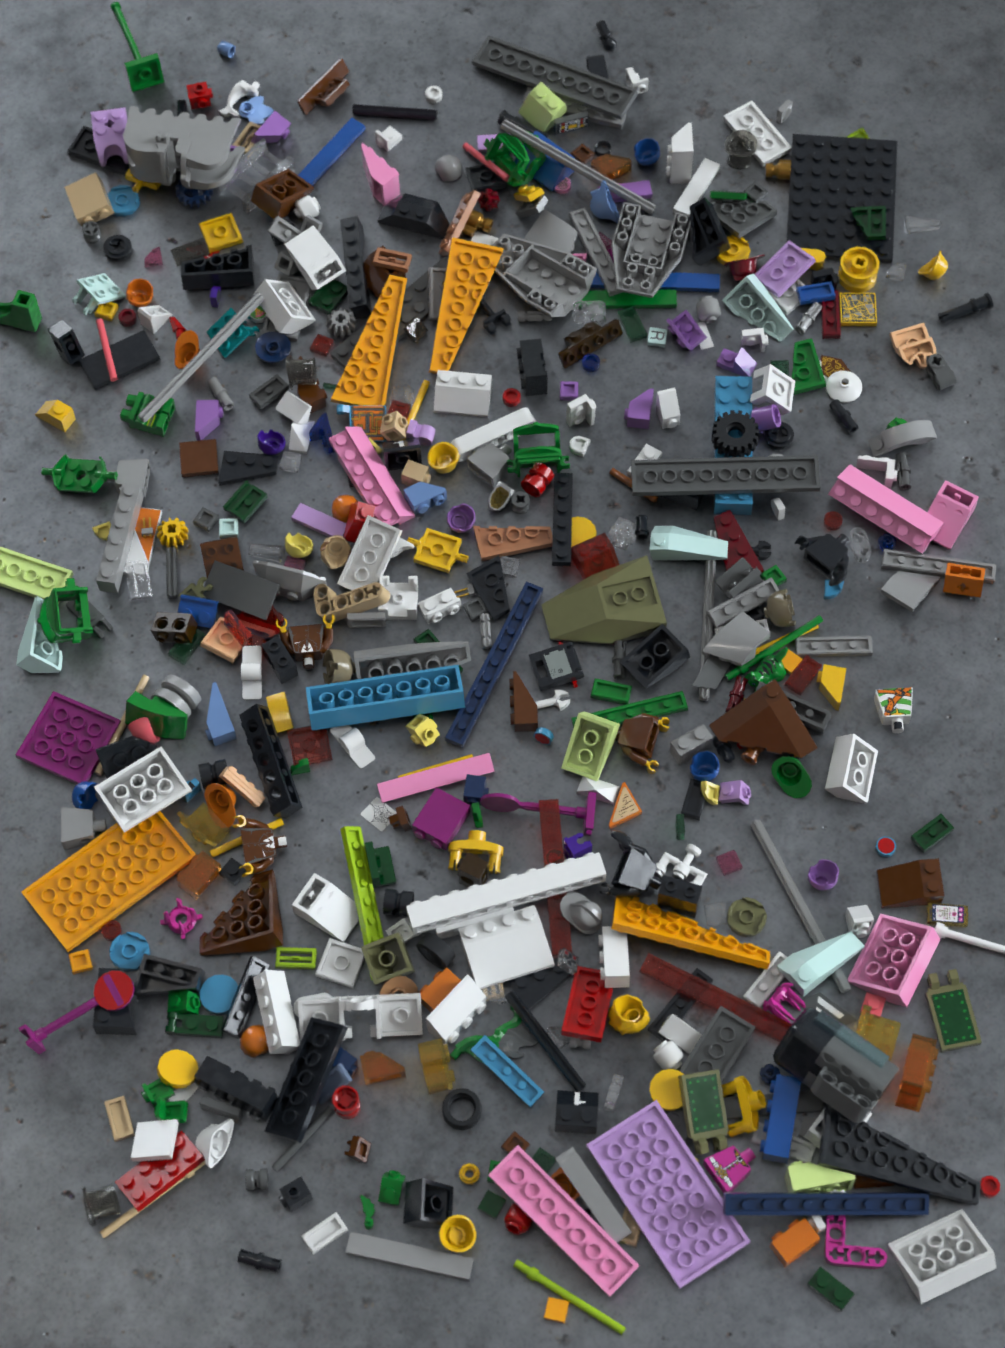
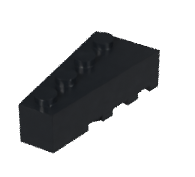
[181,244,254,290]

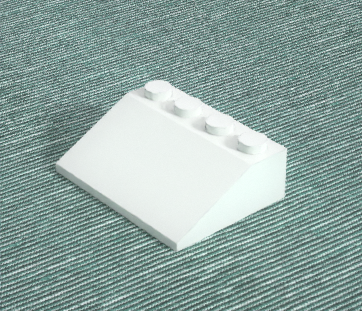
[94,746,192,832]
[458,905,555,989]
[888,1209,996,1304]

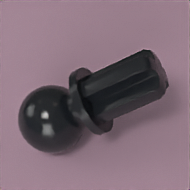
[596,20,617,51]
[712,736,735,763]

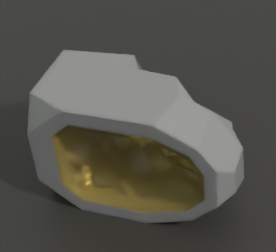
[487,481,515,511]

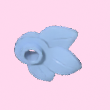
[239,96,273,125]

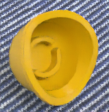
[918,250,948,280]
[428,442,460,474]
[439,1215,476,1252]

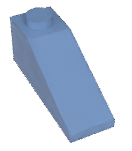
[205,682,237,746]

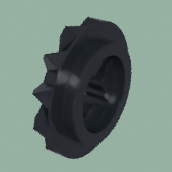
[103,235,132,260]
[765,422,794,449]

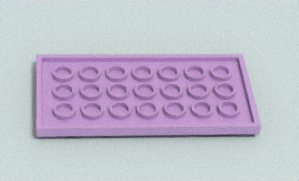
[586,1100,751,1289]

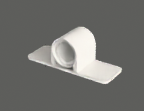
[241,646,262,699]
[330,725,375,768]

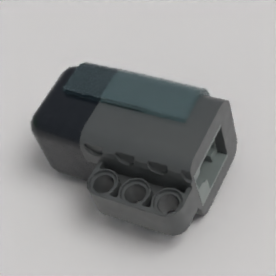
[773,1008,900,1123]

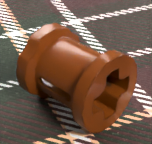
[741,746,765,765]

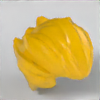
[608,994,650,1035]

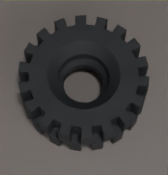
[712,410,759,458]

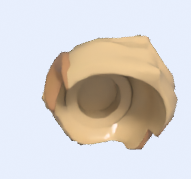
[320,535,351,569]

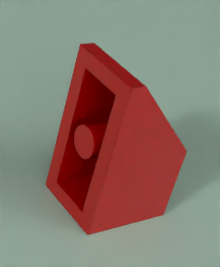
[343,501,375,543]

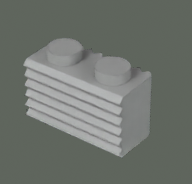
[669,724,713,765]

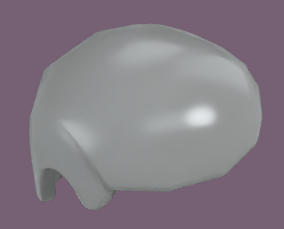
[435,154,463,182]

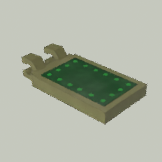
[925,969,982,1052]
[678,1069,729,1154]

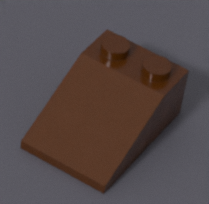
[251,168,315,219]
[876,858,944,908]

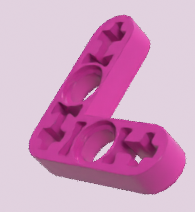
[825,1215,887,1269]

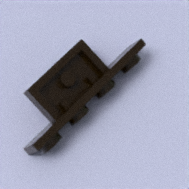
[558,319,623,368]

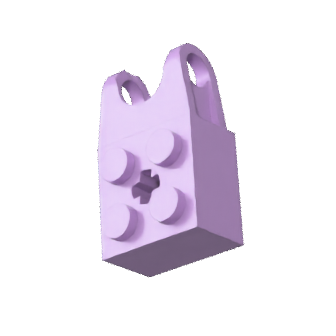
[91,108,129,167]

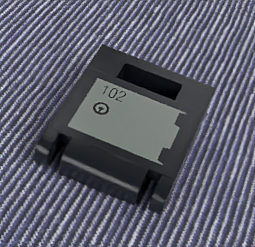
[529,642,584,691]

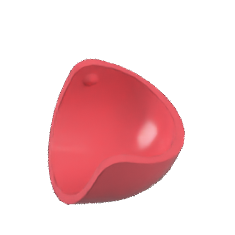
[128,717,160,744]

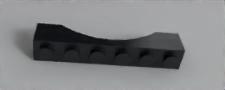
[340,216,372,319]

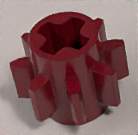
[478,189,500,211]

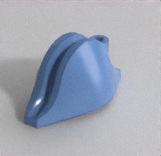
[590,179,620,224]

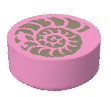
[555,178,571,194]

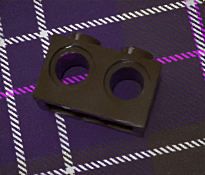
[150,612,198,644]

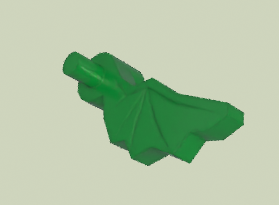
[360,1195,375,1230]

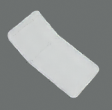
[168,1082,198,1102]

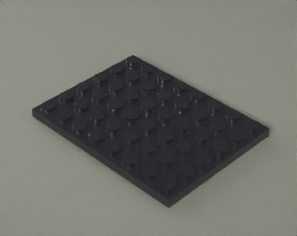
[786,134,897,263]

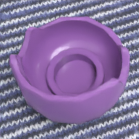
[447,503,475,533]
[808,859,839,891]

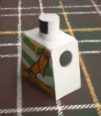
[874,687,913,733]

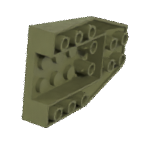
[541,555,667,645]

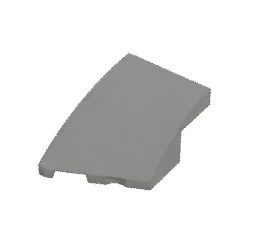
[525,210,578,253]
[880,571,941,612]
[702,612,771,667]

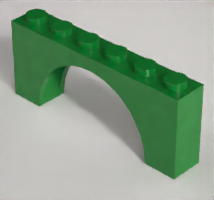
[0,290,42,333]

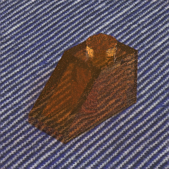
[591,154,632,180]
[360,1051,406,1085]

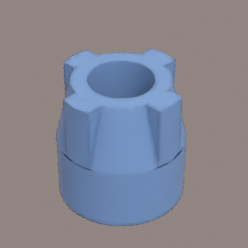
[217,40,236,58]

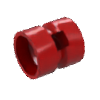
[520,462,554,498]
[332,1085,361,1120]

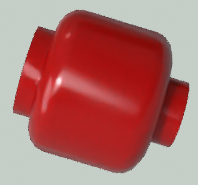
[504,1203,533,1235]

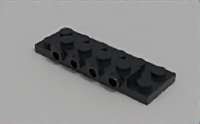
[265,1017,348,1143]

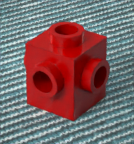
[186,82,213,110]

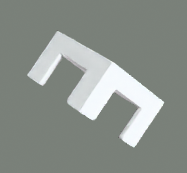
[750,364,795,416]
[378,576,418,620]

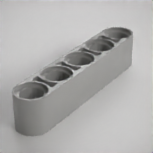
[555,1146,632,1243]

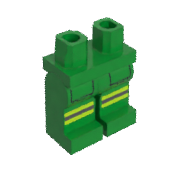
[120,391,175,437]

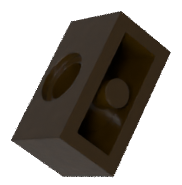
[457,852,489,887]

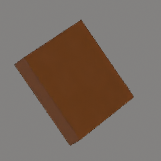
[179,439,219,477]

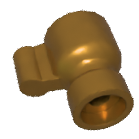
[765,159,791,180]
[461,210,494,237]

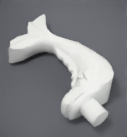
[218,80,260,119]

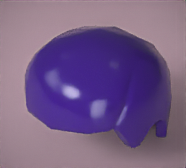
[257,429,286,455]

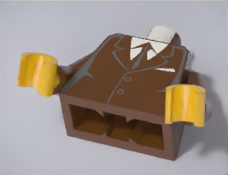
[276,614,335,669]
[615,713,670,774]
[233,815,287,877]

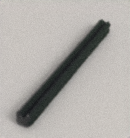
[505,990,586,1092]

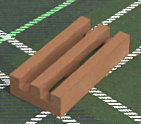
[373,247,412,273]

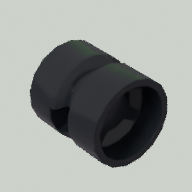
[198,759,227,789]
[383,889,414,917]

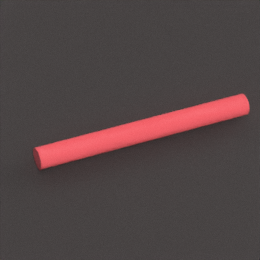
[463,143,510,182]
[96,319,118,382]

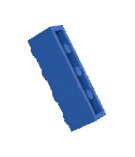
[759,1074,801,1164]

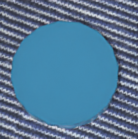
[107,185,140,217]
[109,932,150,972]
[200,974,238,1015]

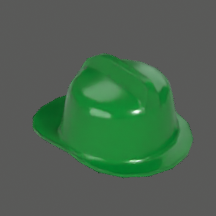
[771,757,812,798]

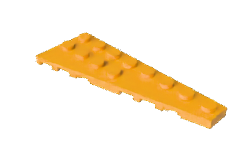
[429,237,504,374]
[331,275,407,406]
[611,896,770,970]

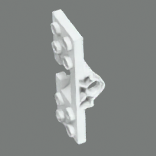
[298,993,423,1040]

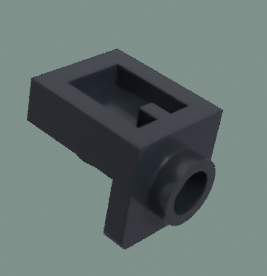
[810,267,839,290]

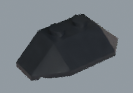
[378,193,450,239]

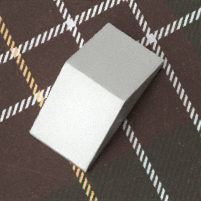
[137,305,172,334]

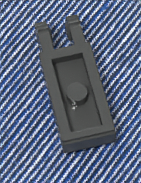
[66,601,113,639]

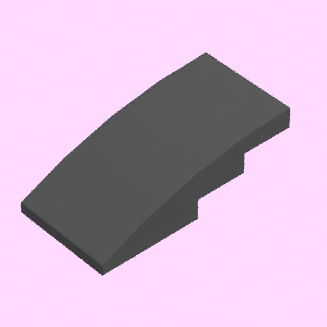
[202,560,280,620]

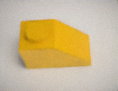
[35,400,76,432]
[816,664,846,711]

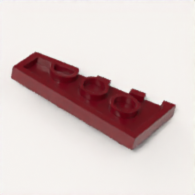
[713,510,764,573]

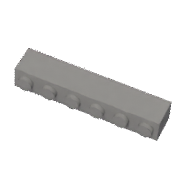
[96,483,144,594]

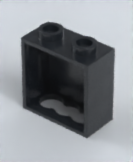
[657,875,703,918]

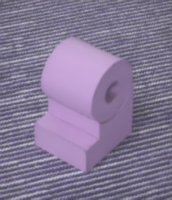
[406,419,436,446]

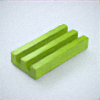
[275,947,317,970]

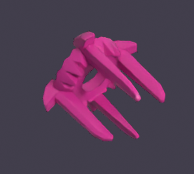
[160,898,203,939]
[763,982,806,1024]

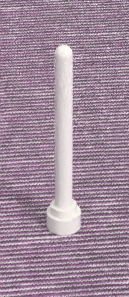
[934,922,1005,954]

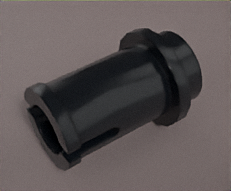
[634,515,649,540]

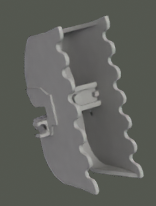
[123,106,245,190]

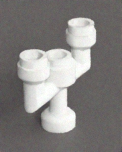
[654,844,708,886]

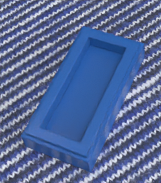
[796,281,836,305]

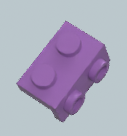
[666,310,707,351]

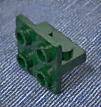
[365,841,396,888]

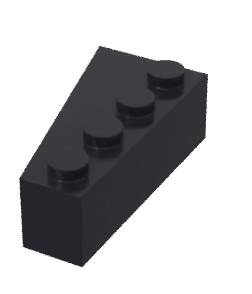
[194,1056,278,1122]

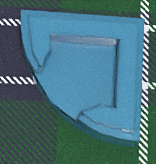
[824,580,844,599]

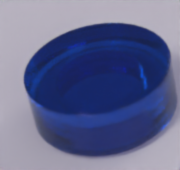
[582,353,600,372]

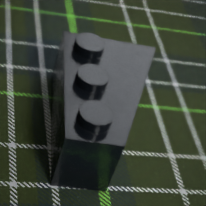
[134,954,205,997]

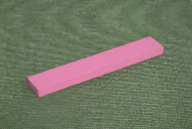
[377,753,494,803]

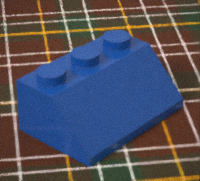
[514,130,575,192]

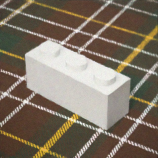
[598,926,630,988]

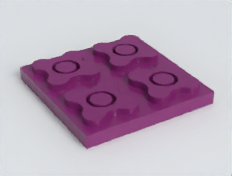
[15,691,121,784]

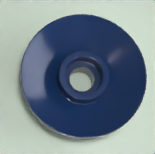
[255,331,291,363]

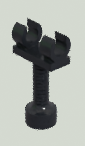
[479,294,511,335]

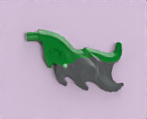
[450,1006,539,1064]

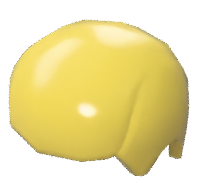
[285,532,314,558]

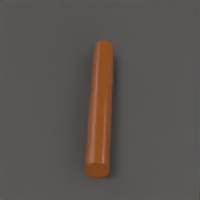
[609,468,658,503]

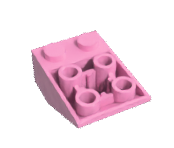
[361,143,400,206]
[927,480,979,550]

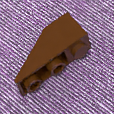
[297,356,327,414]
[509,671,538,732]

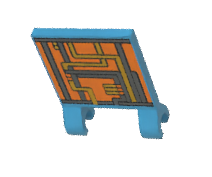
[336,404,386,442]

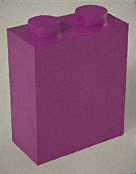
[412,787,470,850]

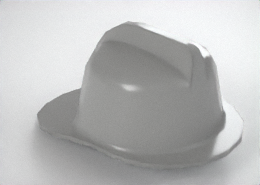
[560,892,602,934]

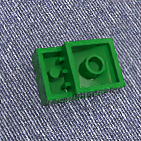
[125,691,188,739]

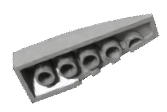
[354,641,471,680]

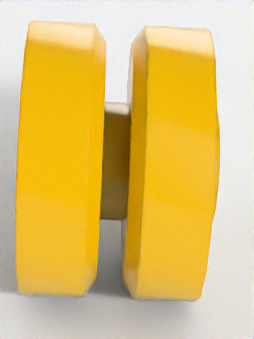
[838,246,879,293]

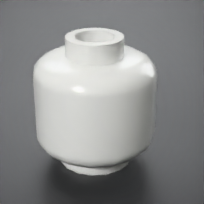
[294,195,321,220]
[653,1040,684,1070]

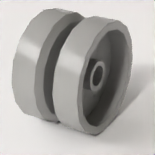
[151,674,201,718]

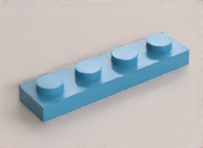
[471,1035,544,1107]

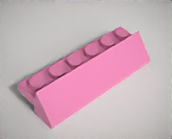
[329,427,415,526]
[828,465,944,554]

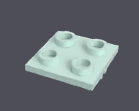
[72,273,126,316]

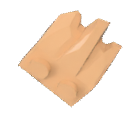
[889,323,936,369]

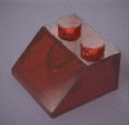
[571,532,620,579]

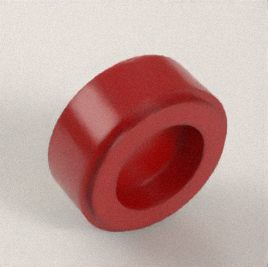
[502,388,521,407]
[979,1176,1001,1198]

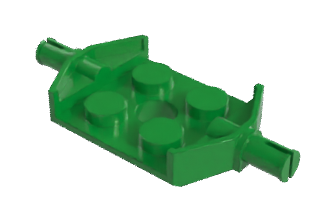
[41,454,118,493]

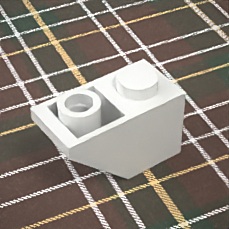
[845,905,874,938]

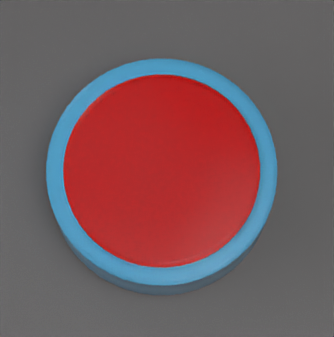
[533,727,554,745]
[875,836,896,857]

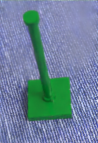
[110,2,164,92]

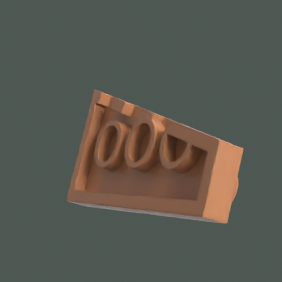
[439,190,481,257]
[473,526,553,561]

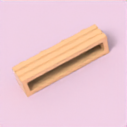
[219,766,266,807]

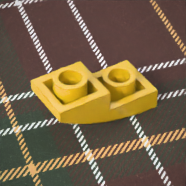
[266,691,294,733]

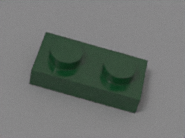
[910,814,954,853]
[807,1266,855,1312]

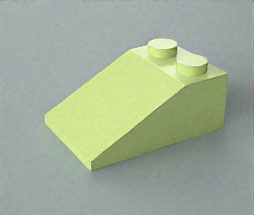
[561,711,620,781]
[784,1161,856,1193]

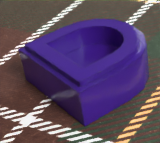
[209,286,221,308]

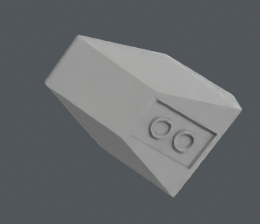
[612,202,692,298]

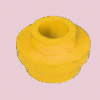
[459,1163,480,1185]

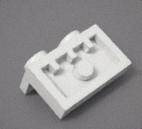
[566,394,596,427]
[417,588,462,624]

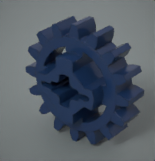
[175,179,214,208]

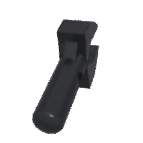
[752,541,771,560]

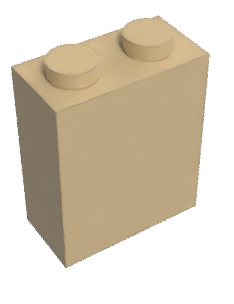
[65,172,114,226]

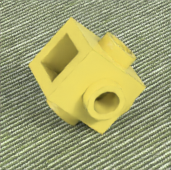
[405,714,440,747]

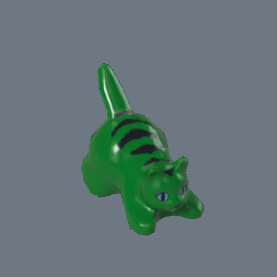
[745,647,788,691]

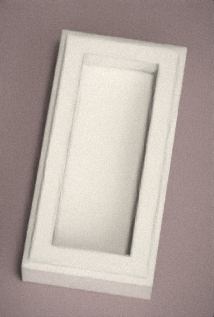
[301,1212,348,1255]

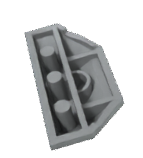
[253,560,327,601]

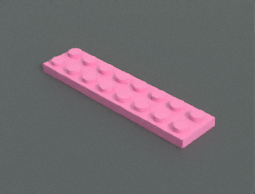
[488,1145,639,1298]

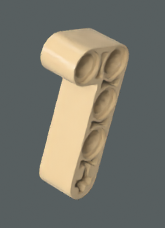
[313,582,390,622]

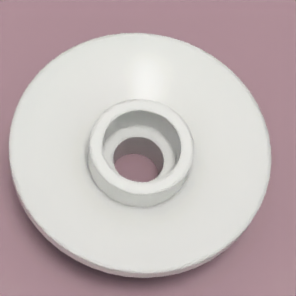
[826,371,862,403]

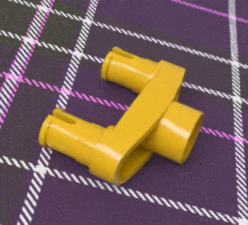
[448,830,504,874]
[721,1075,766,1137]

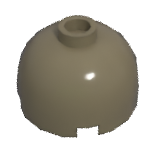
[764,589,796,628]
[323,649,356,684]

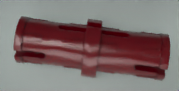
[725,676,748,712]

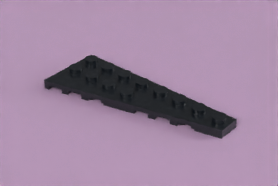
[817,1104,981,1205]

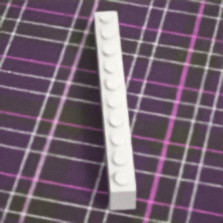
[406,852,606,935]

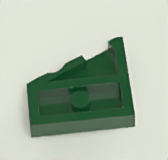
[851,206,886,241]

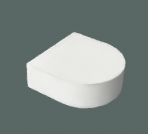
[569,436,590,457]
[771,498,785,521]

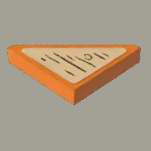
[609,782,642,829]

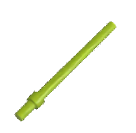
[513,1259,626,1335]

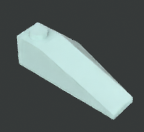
[722,274,794,342]
[650,526,728,560]
[16,596,63,673]
[777,931,865,997]

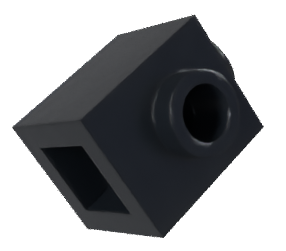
[278,1177,313,1212]

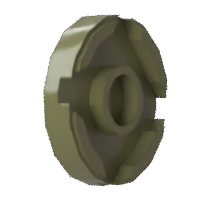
[726,897,767,937]

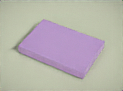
[754,240,816,298]

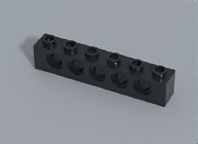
[239,704,303,819]

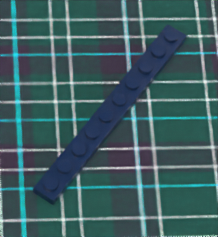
[445,581,543,748]
[723,1192,929,1215]

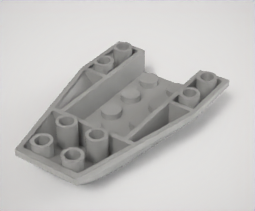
[492,233,597,317]

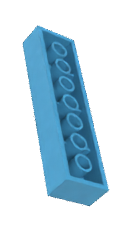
[714,376,753,515]
[306,665,465,730]

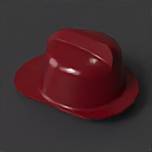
[724,254,766,281]

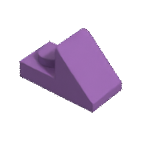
[716,348,757,377]

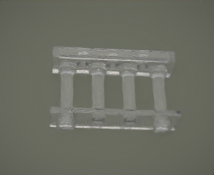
[217,138,295,214]

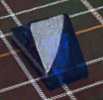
[309,412,335,454]

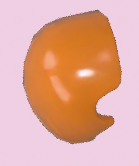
[126,278,153,307]
[332,494,358,523]
[240,1025,269,1058]

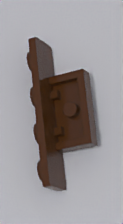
[297,58,350,114]

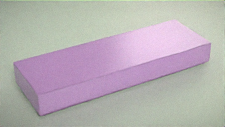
[291,503,346,537]

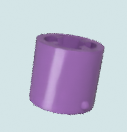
[751,404,781,433]

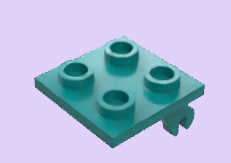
[206,308,260,358]

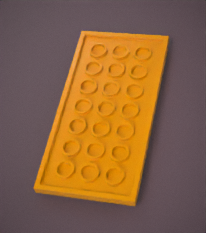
[21,811,197,952]

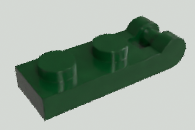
[165,1012,224,1038]

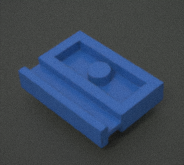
[178,594,219,628]

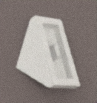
[289,420,315,454]
[577,776,620,805]

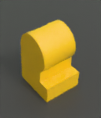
[801,248,826,271]

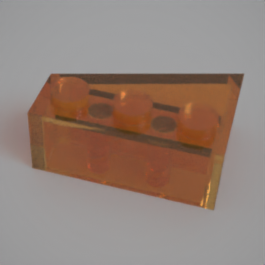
[895,1033,939,1112]

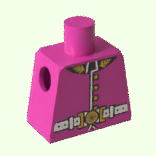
[703,1146,756,1193]

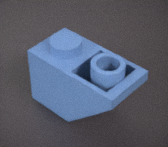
[403,482,447,515]

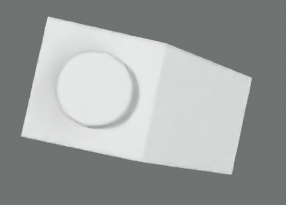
[656,387,681,429]

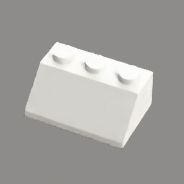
[666,123,694,184]
[253,279,316,334]
[434,370,492,418]
[825,734,878,804]
[426,974,486,1047]

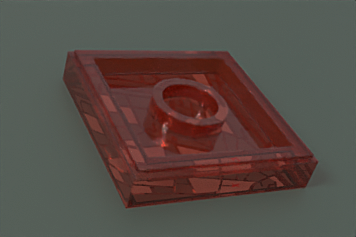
[287,726,333,765]

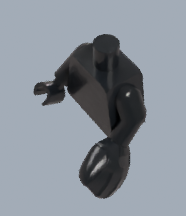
[795,534,849,586]
[600,830,662,897]

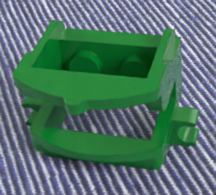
[484,130,546,186]
[507,422,570,477]
[37,578,93,643]

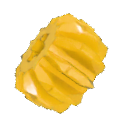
[157,517,189,549]

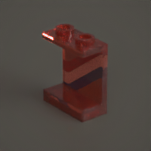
[224,605,284,647]

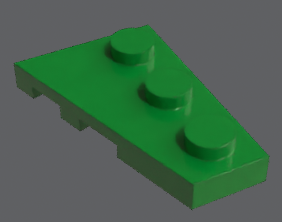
[792,338,826,395]

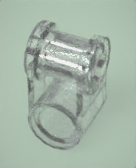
[572,300,607,324]

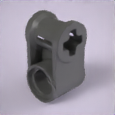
[926,354,956,391]

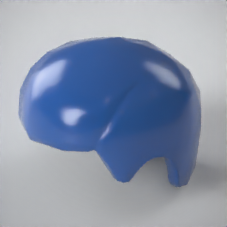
[634,138,660,166]
[690,751,720,781]
[72,781,98,809]

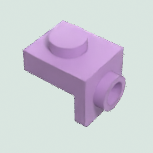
[719,780,751,805]

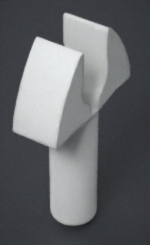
[535,690,570,711]

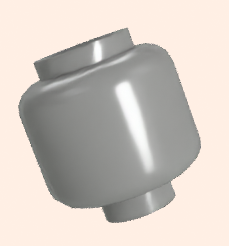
[696,296,721,324]

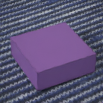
[560,381,578,401]

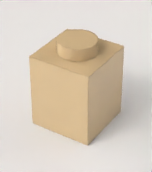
[401,460,431,486]

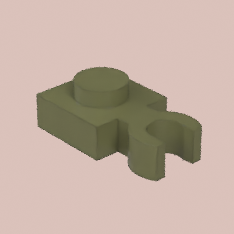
[178,577,213,598]

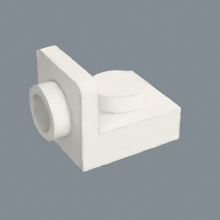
[625,67,649,94]
[375,126,402,151]
[740,328,768,352]
[386,917,422,943]

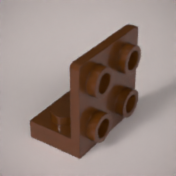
[200,536,244,579]

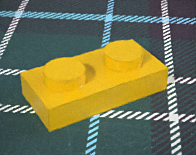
[513,185,544,202]

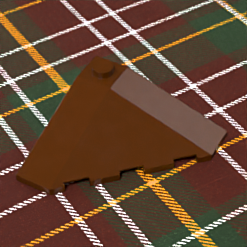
[709,679,818,759]
[199,869,283,956]

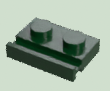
[308,279,348,315]
[223,480,268,524]

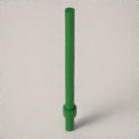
[725,615,823,681]

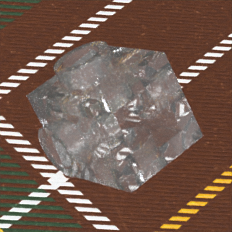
[608,517,636,551]

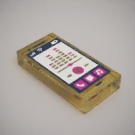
[927,903,968,927]

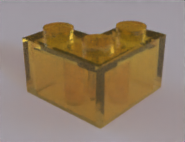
[418,1038,455,1095]

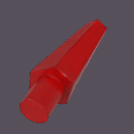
[169,317,186,339]

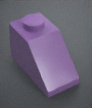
[251,111,291,143]
[624,388,654,429]
[195,400,223,441]

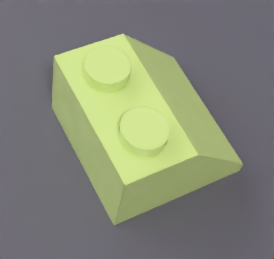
[518,82,567,133]

